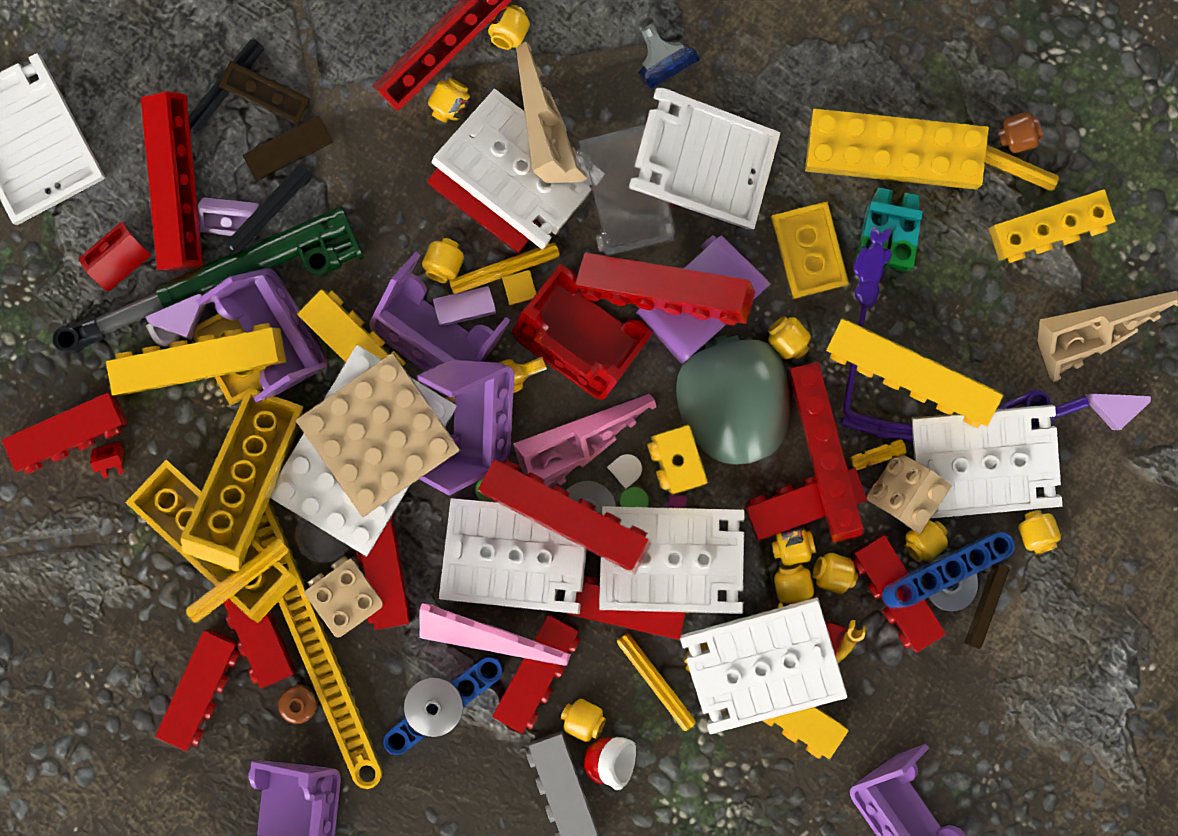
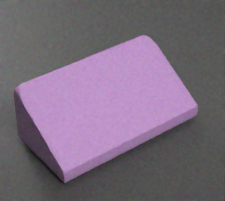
[198,198,259,238]
[433,286,496,327]

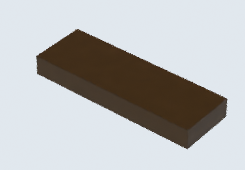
[218,60,310,125]
[242,116,333,182]
[965,563,1010,649]

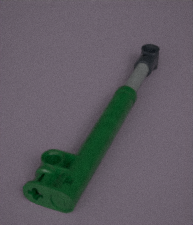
[52,206,365,354]

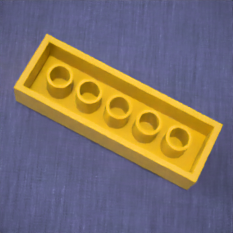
[805,109,989,190]
[181,388,303,572]
[125,460,298,623]

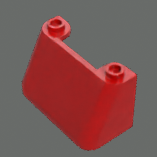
[512,264,654,400]

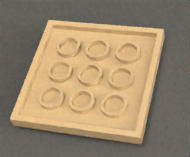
[295,353,460,518]

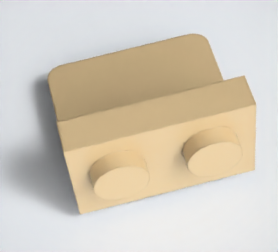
[867,455,952,534]
[303,556,383,637]

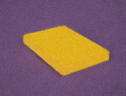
[771,201,849,299]
[193,314,266,406]

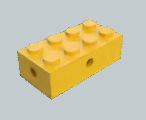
[647,425,707,494]

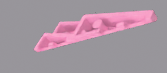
[513,394,656,488]
[420,603,571,666]

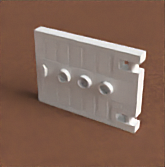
[0,53,106,225]
[432,88,604,250]
[629,88,781,229]
[911,404,1062,518]
[439,498,587,614]
[599,506,744,614]
[680,597,847,734]

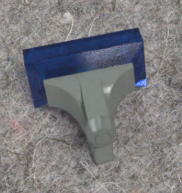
[638,24,700,89]

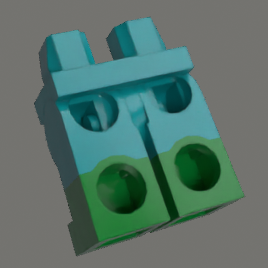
[855,188,923,272]

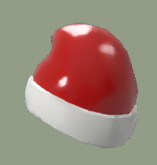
[584,737,636,790]

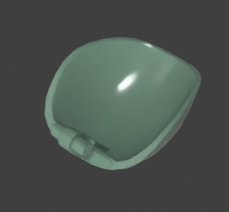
[676,335,791,464]

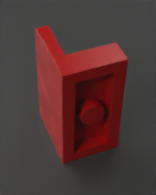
[78,221,150,292]

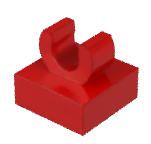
[90,441,124,479]

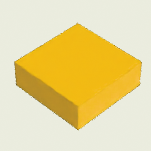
[502,270,536,306]

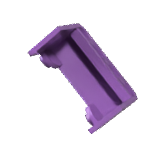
[369,252,511,372]
[196,268,328,402]
[418,360,514,496]
[850,744,965,836]

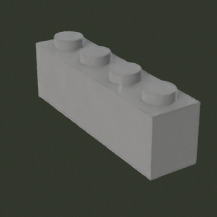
[525,730,599,836]

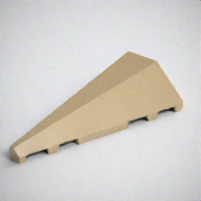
[516,41,588,183]
[1037,291,1178,382]

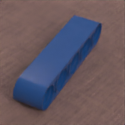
[882,532,1015,609]
[383,655,503,755]

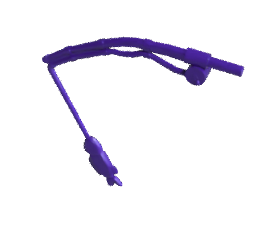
[840,227,1089,443]

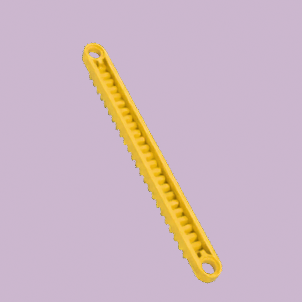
[253,500,383,789]

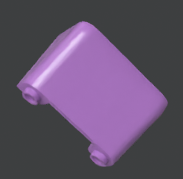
[636,235,770,364]
[249,760,341,836]

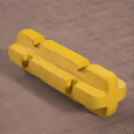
[850,440,907,470]

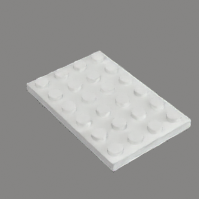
[270,345,458,556]

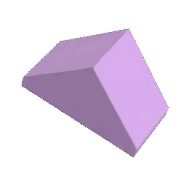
[146,294,206,340]
[1085,394,1151,430]

